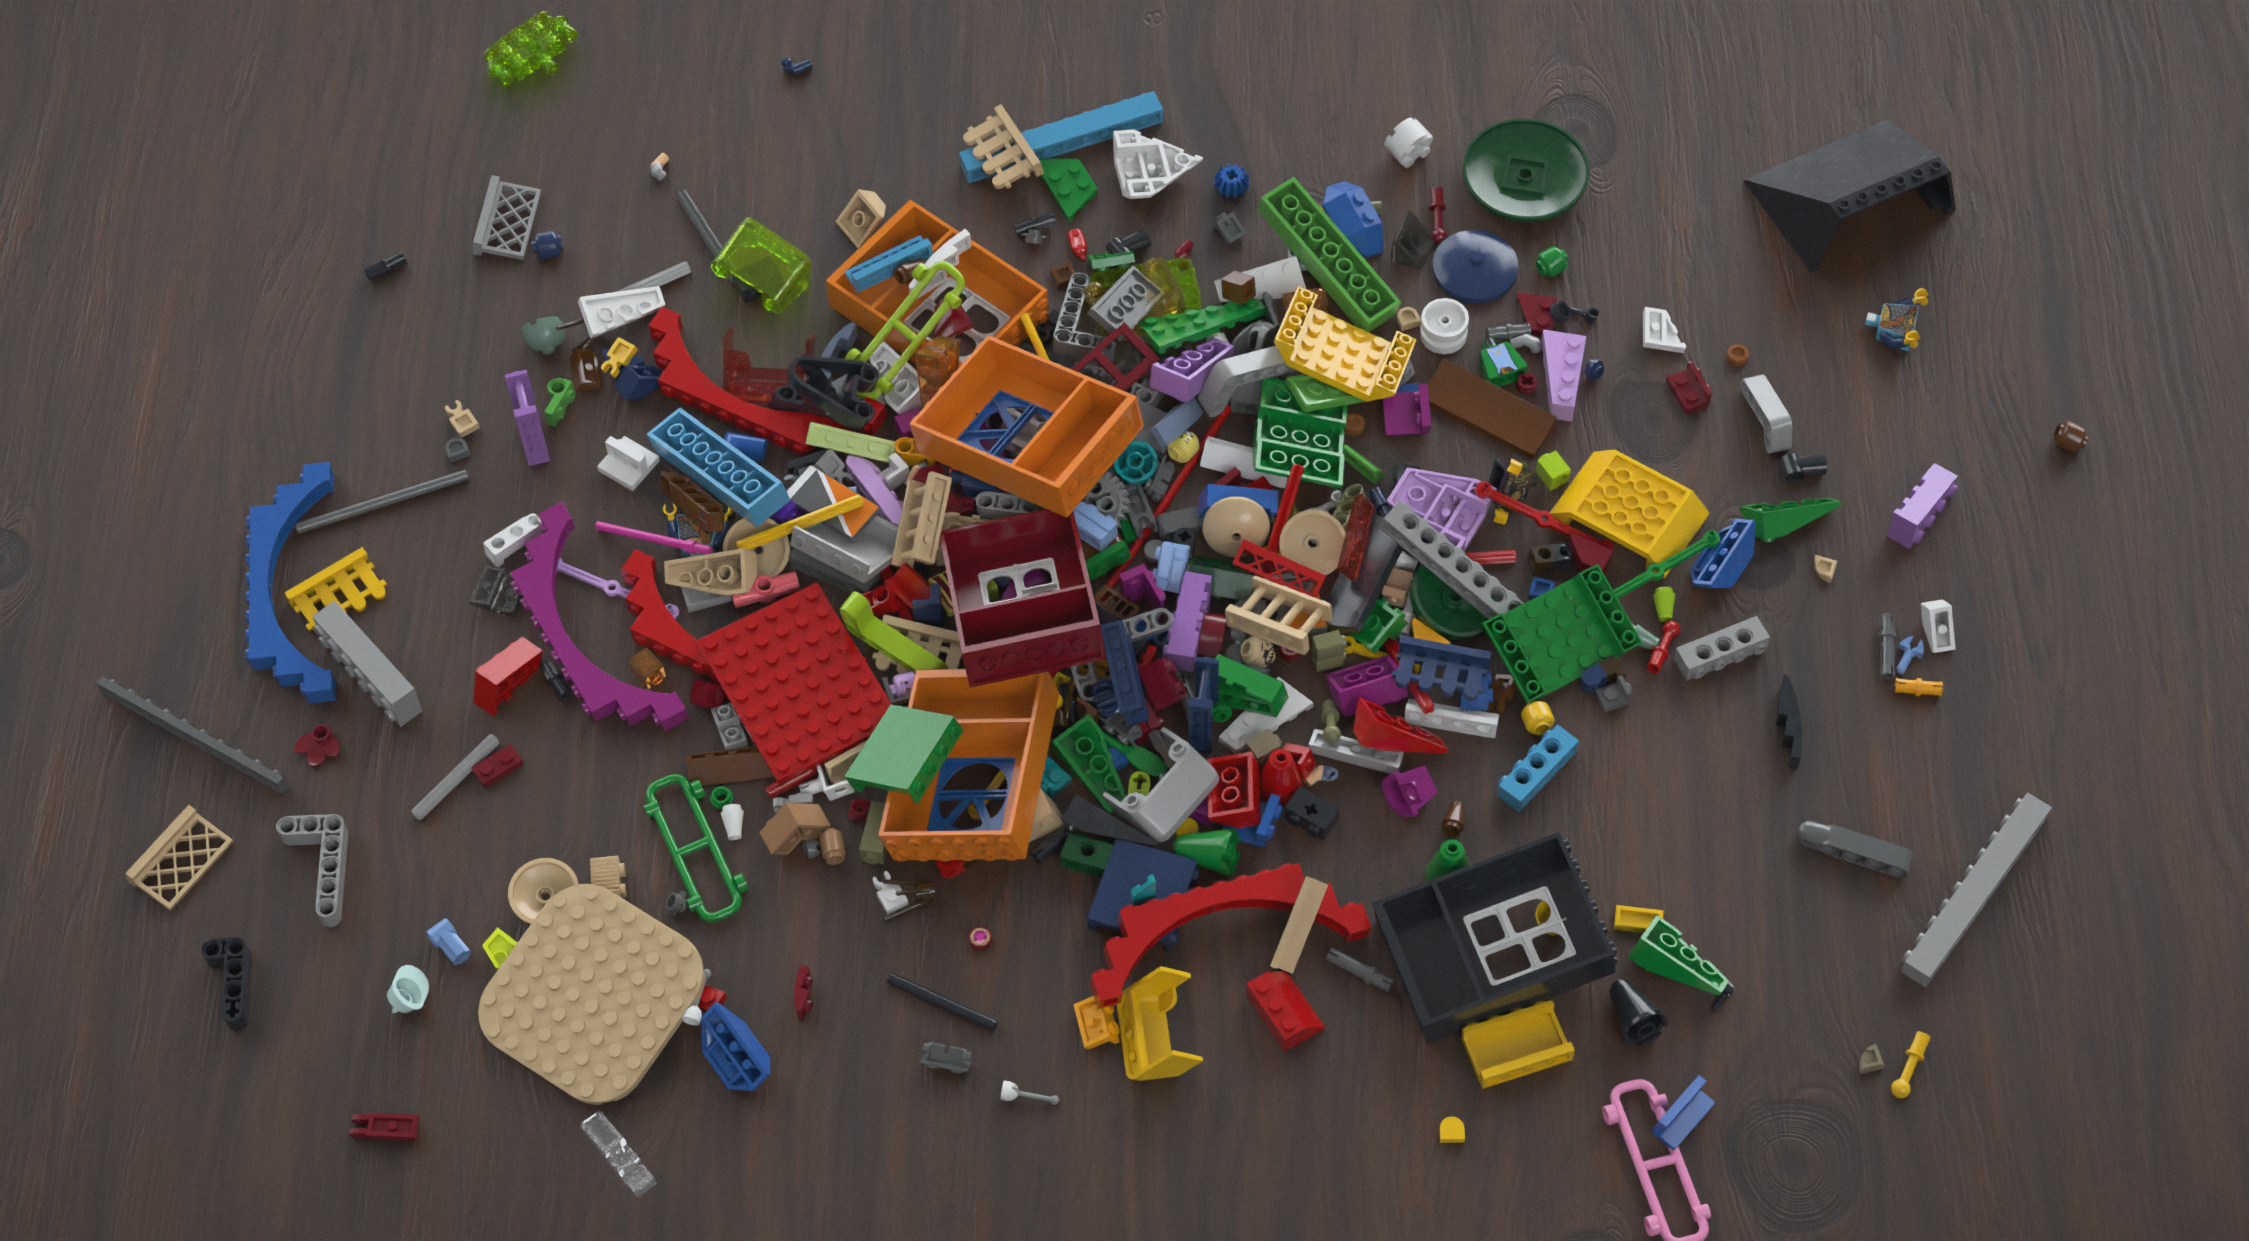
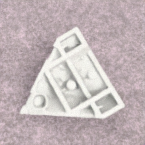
[1113,130,1203,199]

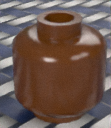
[2052,421,2088,453]

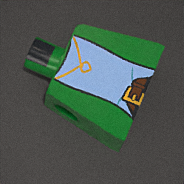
[1479,338,1528,387]

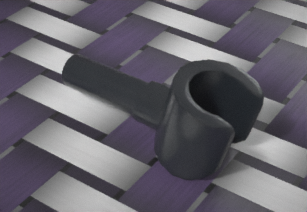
[1569,307,1599,324]
[1711,981,1734,1012]

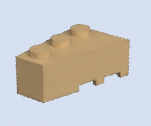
[981,789,1065,842]

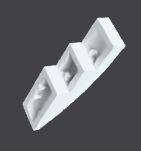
[909,229,971,299]

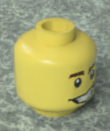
[1167,431,1199,463]

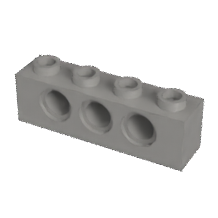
[1674,616,1770,681]

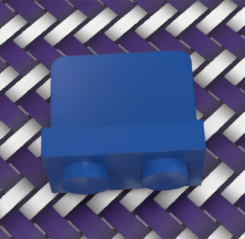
[1222,794,1283,849]

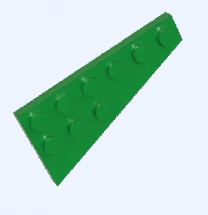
[1137,298,1266,354]

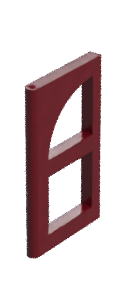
[1071,322,1160,391]

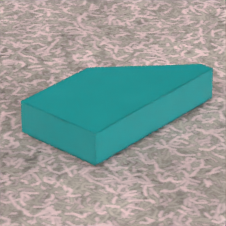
[1131,874,1156,906]

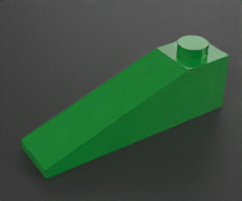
[1740,498,1841,542]
[1050,714,1126,814]
[1628,915,1729,996]

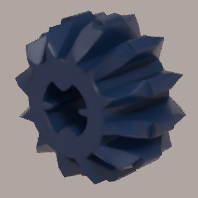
[1092,678,1119,717]

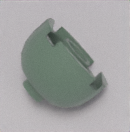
[521,316,566,355]

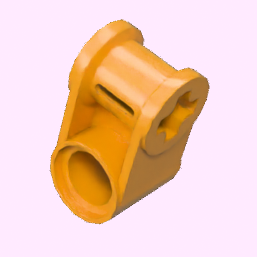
[895,437,935,466]

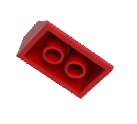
[1207,752,1261,829]
[1246,971,1325,1052]

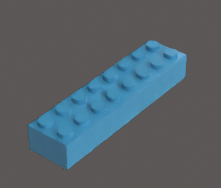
[647,408,790,527]

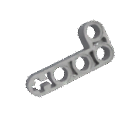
[1741,374,1793,454]

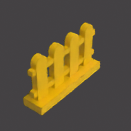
[285,547,387,634]

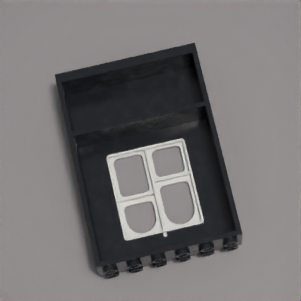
[1372,832,1618,1044]

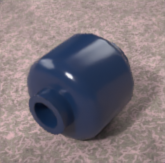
[531,231,563,260]

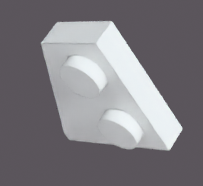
[1643,307,1686,353]

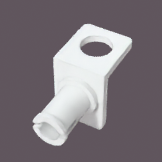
[799,765,854,801]

